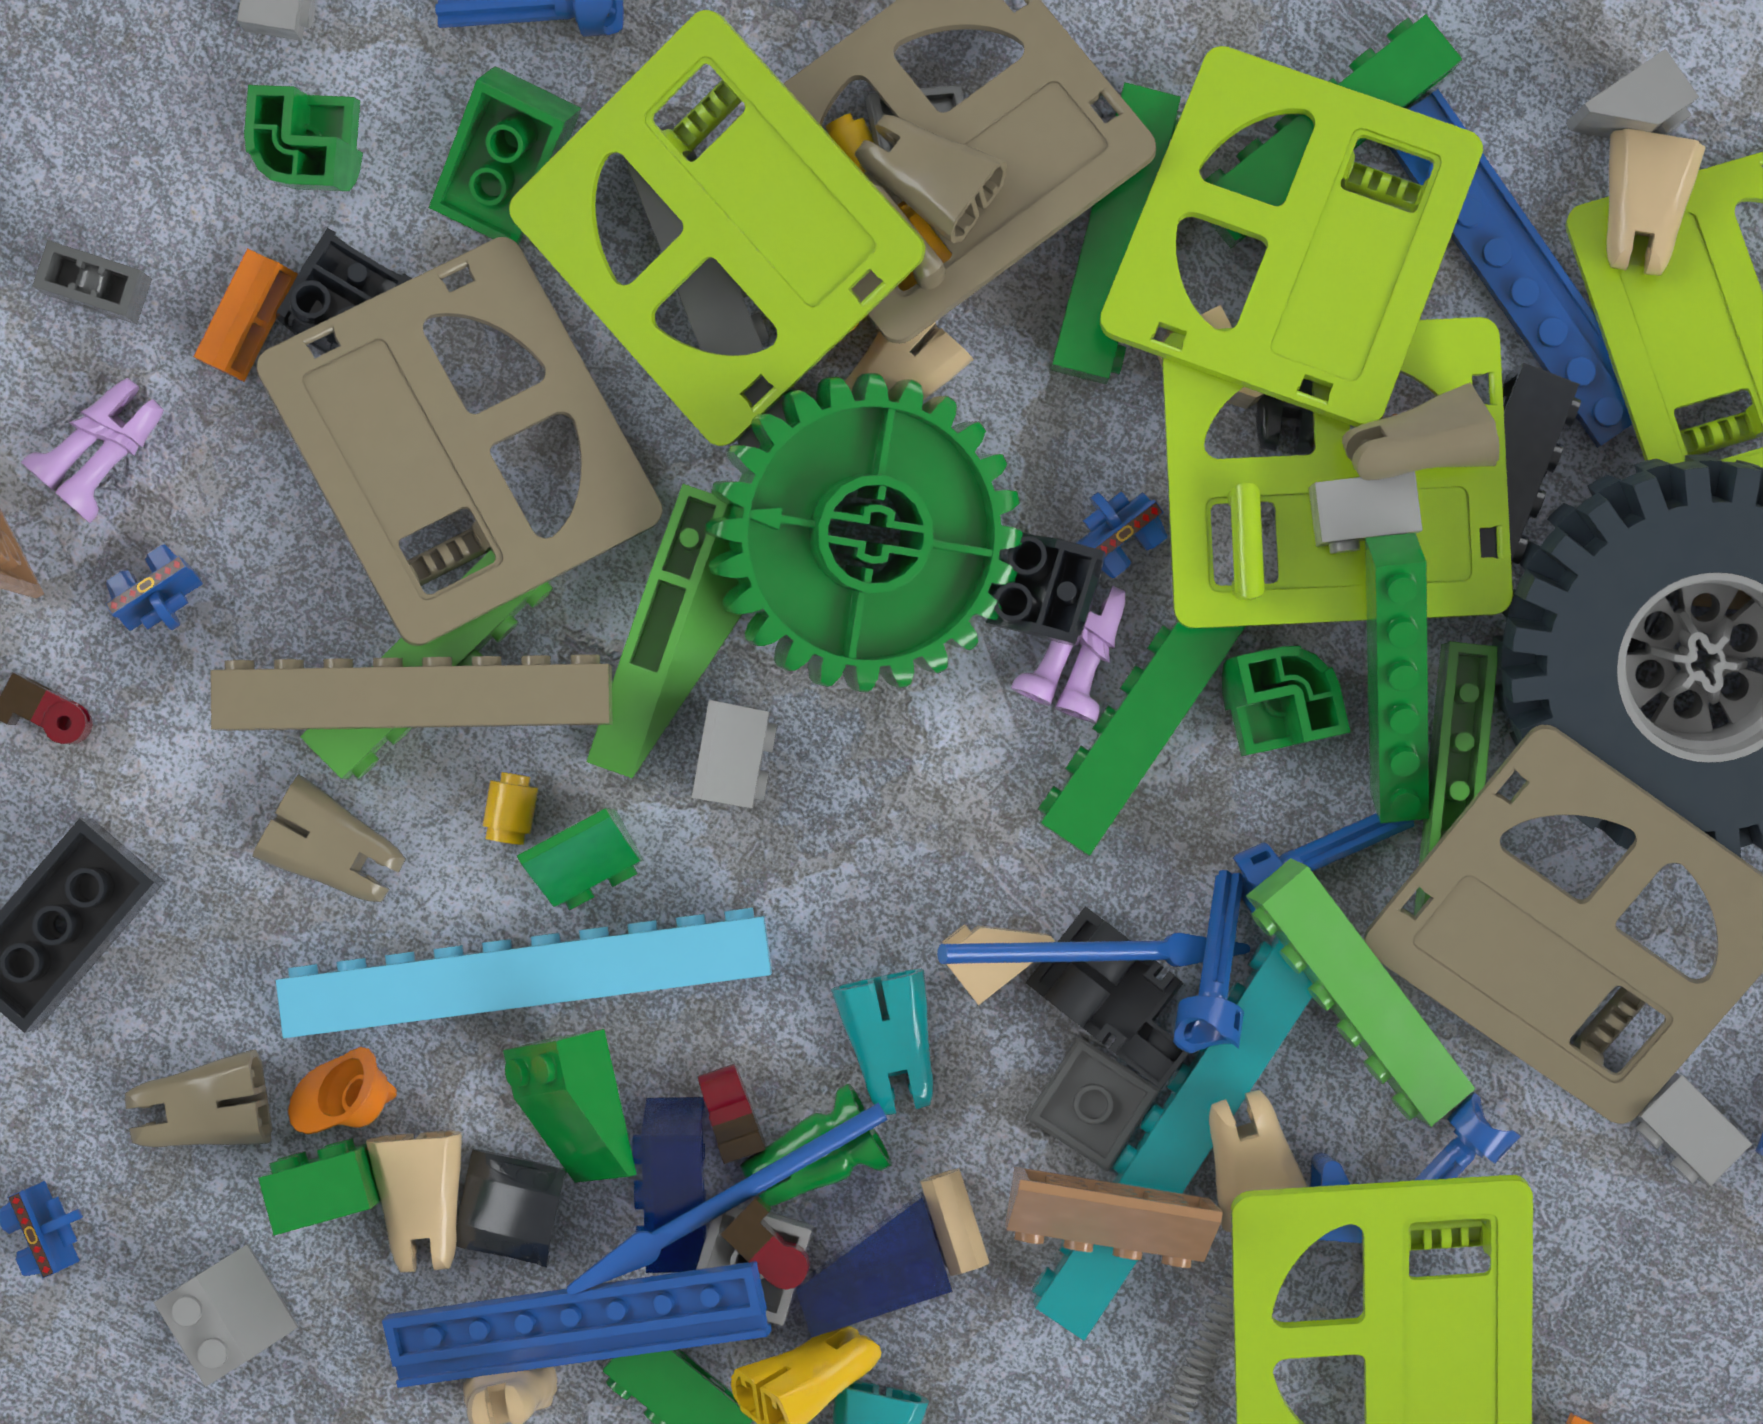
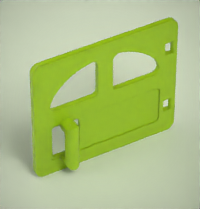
[509,10,925,446]
[1100,46,1483,427]
[1565,152,1763,467]
[1162,317,1513,628]
[1231,1175,1533,1424]

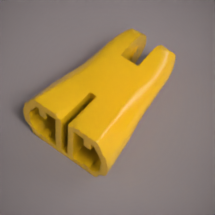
[731,1323,882,1424]

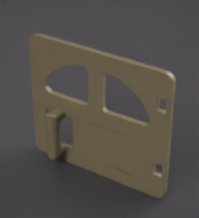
[732,0,1156,344]
[257,237,662,646]
[1364,725,1763,1124]

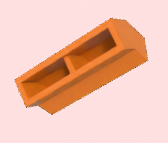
[193,248,298,382]

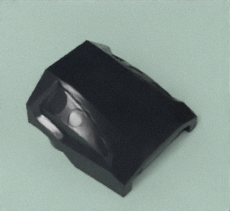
[276,228,412,353]
[986,532,1106,646]
[456,1148,567,1268]

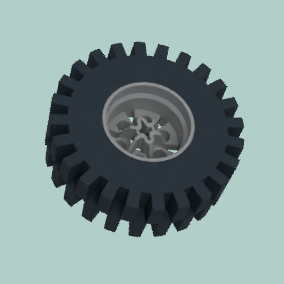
[1492,455,1763,864]

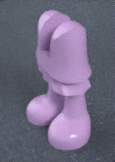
[21,378,164,523]
[1011,586,1126,723]

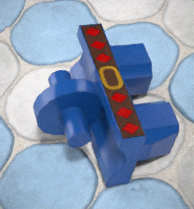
[1076,491,1168,578]
[105,545,203,631]
[0,1181,83,1278]

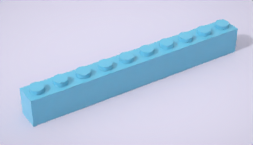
[276,908,772,1038]

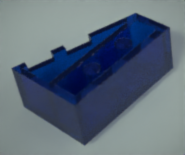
[632,1097,707,1273]
[796,1192,953,1338]

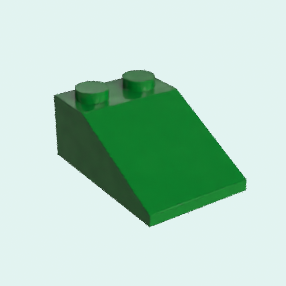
[428,66,582,245]
[517,808,644,911]
[503,1029,636,1183]

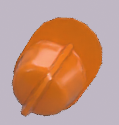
[288,1047,397,1135]

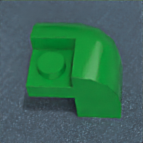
[244,85,363,191]
[1221,646,1350,757]

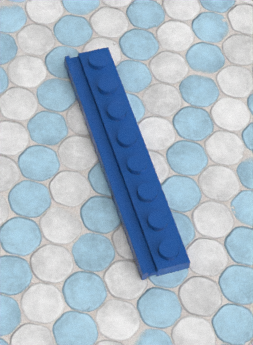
[1388,89,1632,448]
[382,1261,772,1388]

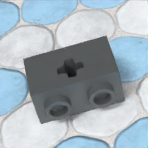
[32,240,152,325]

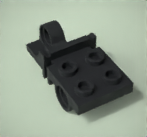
[1026,906,1189,1090]

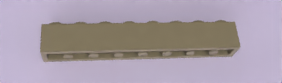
[210,655,613,731]

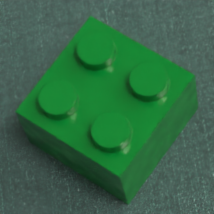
[258,1138,380,1236]

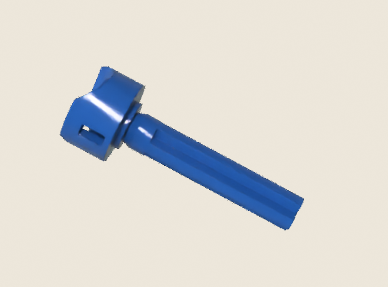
[435,0,624,37]
[1233,813,1414,913]
[1173,870,1244,1054]
[1414,1092,1521,1181]

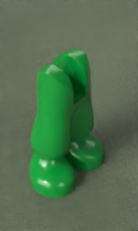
[740,1083,892,1207]

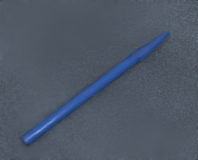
[937,933,1250,967]
[566,1103,888,1295]

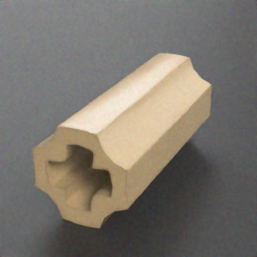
[920,1168,989,1276]

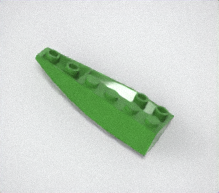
[586,483,743,779]

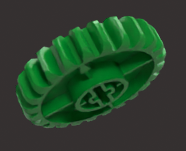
[706,373,1023,692]

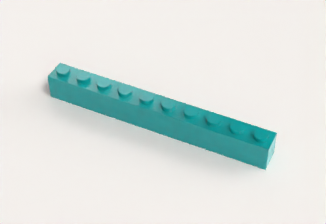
[1031,936,1312,1341]

